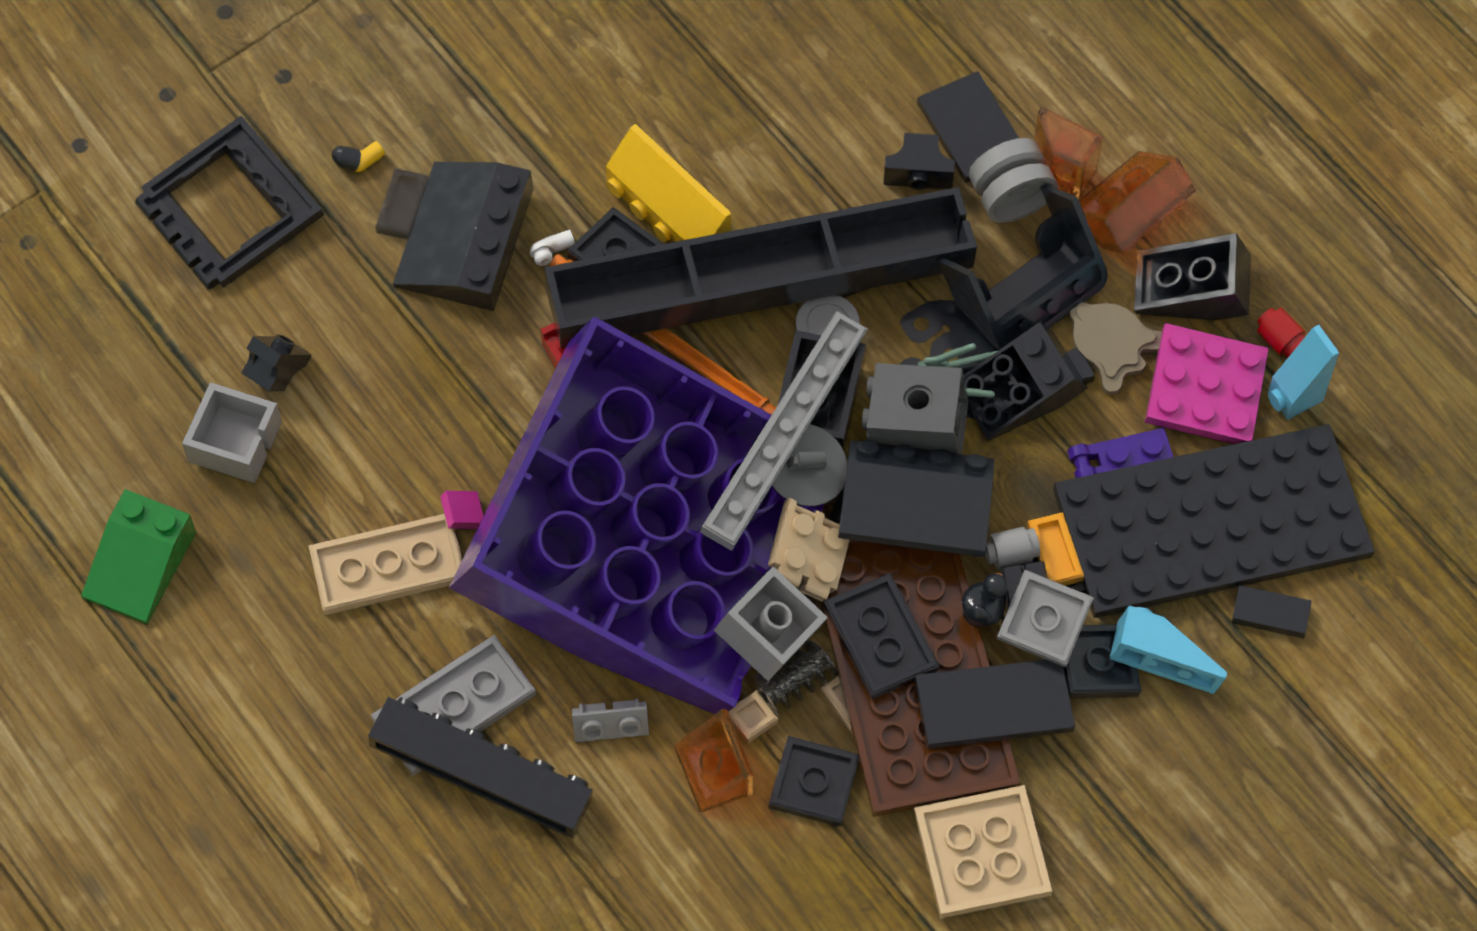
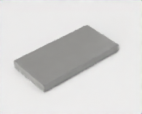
[371,635,536,776]

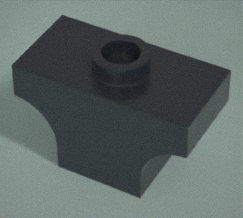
[883,133,955,190]
[241,334,312,392]

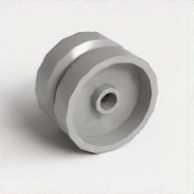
[968,138,1058,223]

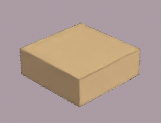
[726,690,778,743]

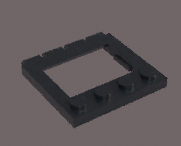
[135,115,324,290]

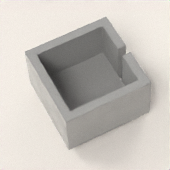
[182,382,282,483]

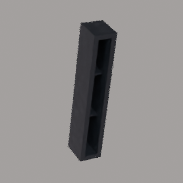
[368,697,593,839]

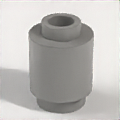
[985,527,1040,570]

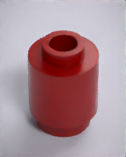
[1257,308,1306,359]

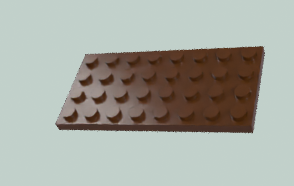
[820,540,1020,817]

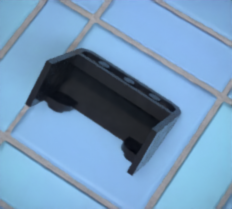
[937,184,1108,350]

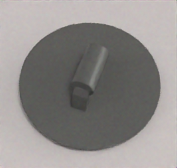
[772,424,847,506]

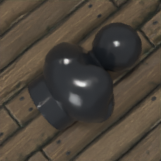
[961,573,1008,627]

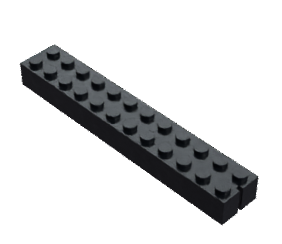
[545,187,977,349]

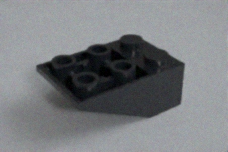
[964,322,1088,440]

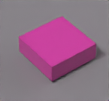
[440,490,484,529]

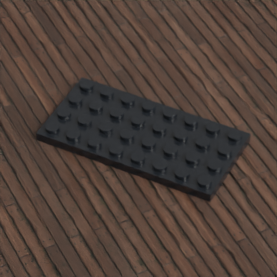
[1053,424,1375,618]

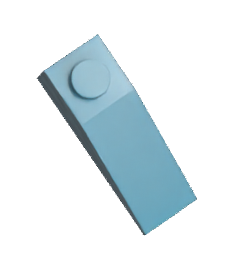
[1268,325,1339,420]
[1109,605,1227,694]

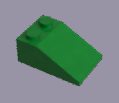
[81,489,197,624]

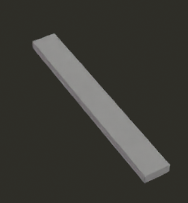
[700,311,868,551]

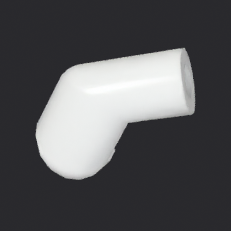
[530,230,575,266]

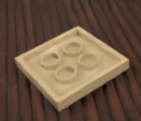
[914,785,1052,919]

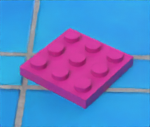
[1144,323,1269,444]

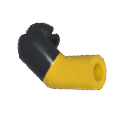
[332,141,385,172]

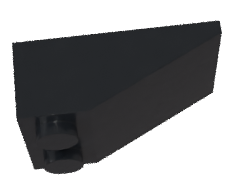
[1134,233,1251,320]

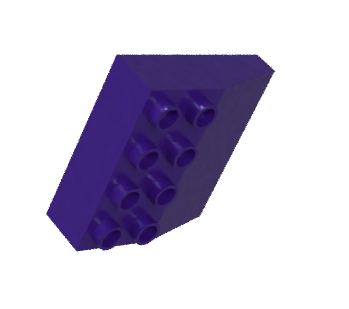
[449,316,824,717]

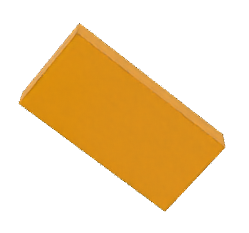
[1027,512,1084,586]

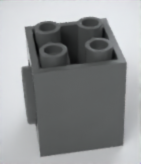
[862,363,969,454]

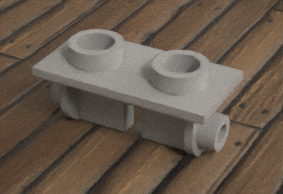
[572,698,649,742]

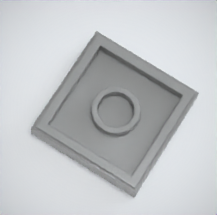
[997,570,1094,667]

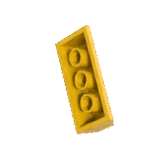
[606,124,731,243]

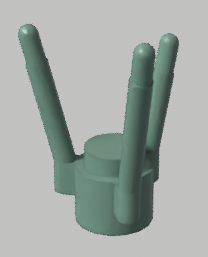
[918,343,999,398]

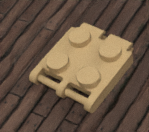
[767,498,849,602]

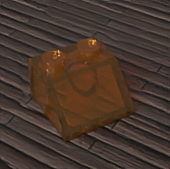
[1034,106,1103,200]

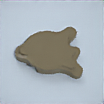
[1069,303,1162,395]

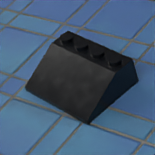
[393,162,534,311]
[838,440,994,557]

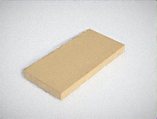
[308,514,462,615]

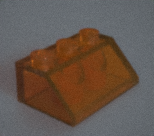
[1079,151,1196,254]

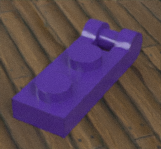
[1067,428,1173,478]

